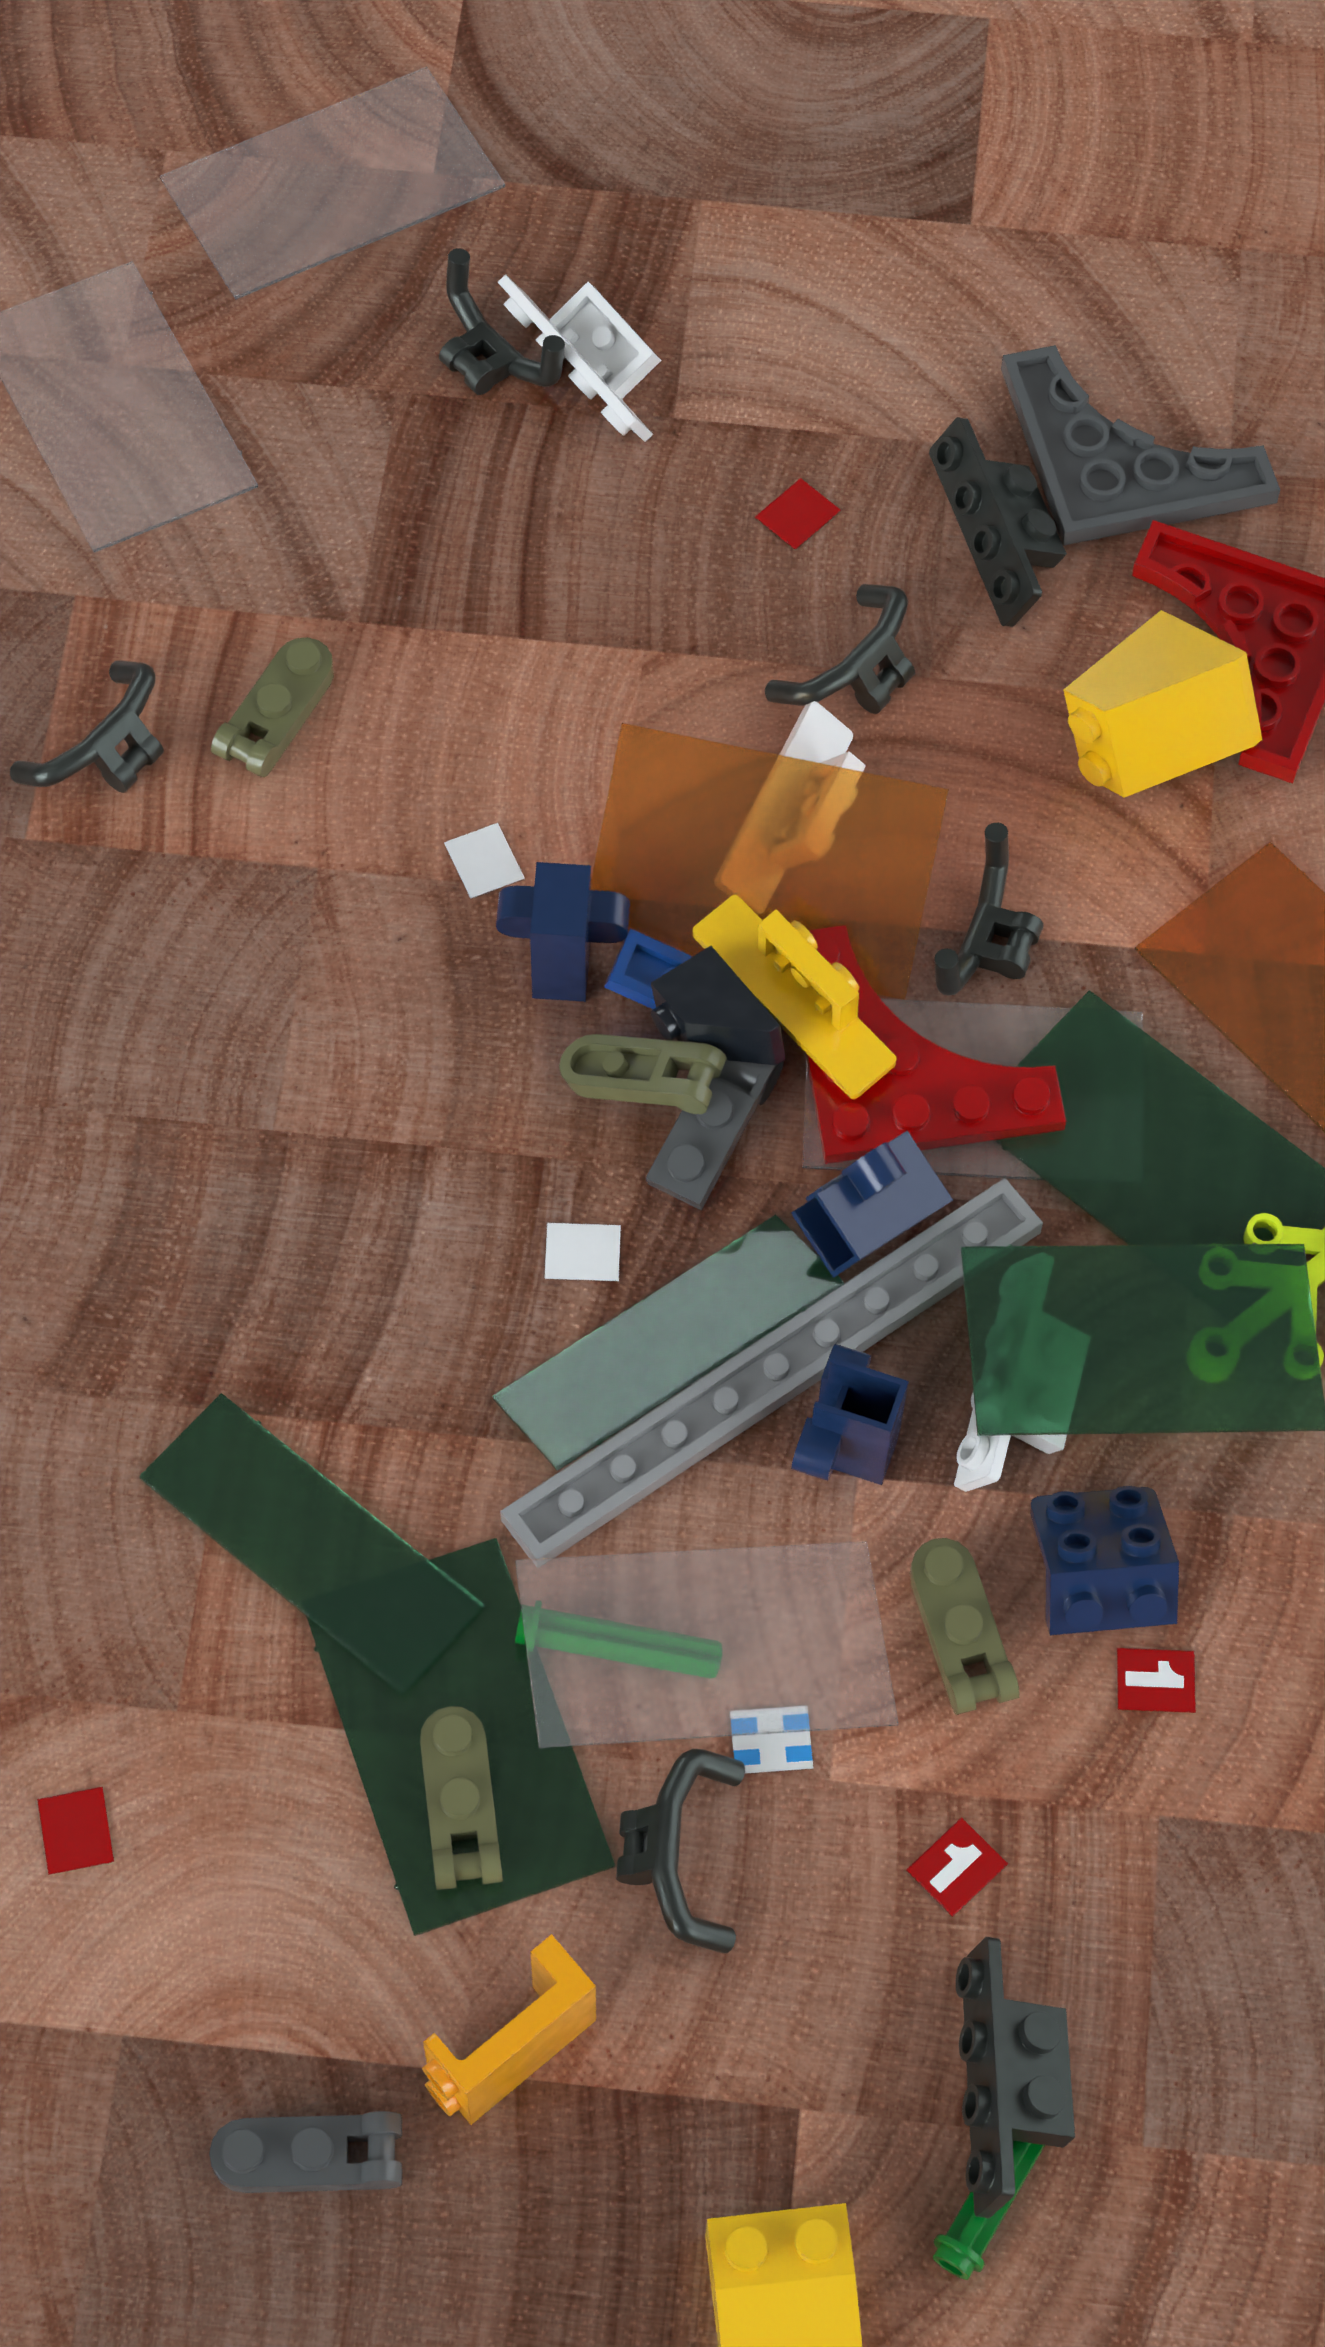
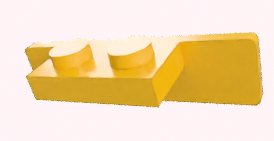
[693,895,896,1099]

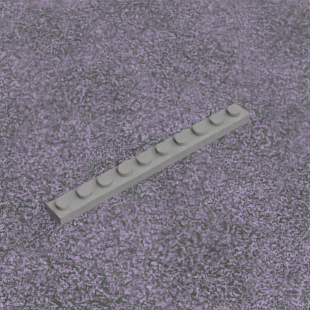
[500,1178,1043,1569]

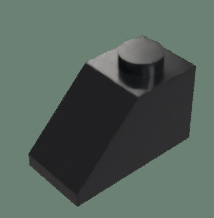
[651,946,785,1065]

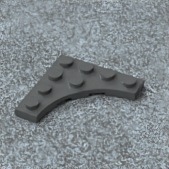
[1001,345,1280,546]

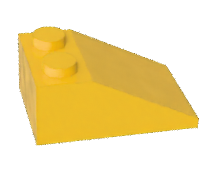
[705,2203,862,2347]

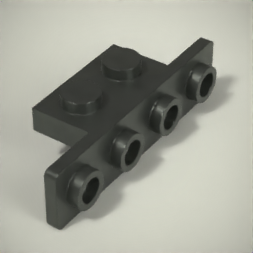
[929,417,1067,627]
[956,1937,1075,2218]

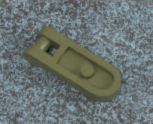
[211,637,334,778]
[559,1034,727,1114]
[910,1538,1020,1715]
[420,1706,503,1890]

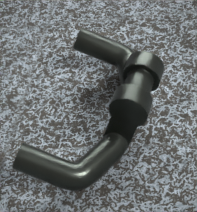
[439,248,565,395]
[765,584,915,714]
[10,660,164,793]
[934,822,1044,996]
[616,1748,745,1954]

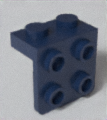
[1030,1486,1179,1635]

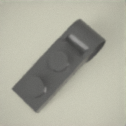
[646,1060,785,1211]

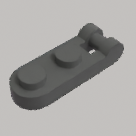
[209,2111,402,2193]

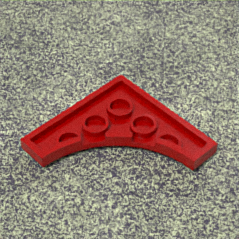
[1132,520,1325,784]
[805,925,1066,1164]

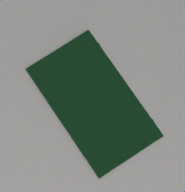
[994,990,1325,1323]
[961,1242,1325,1436]
[302,1538,615,1936]

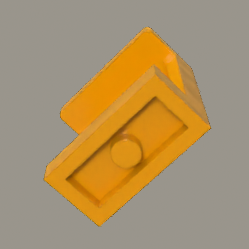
[422,1934,596,2125]

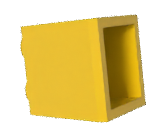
[1063,610,1262,798]

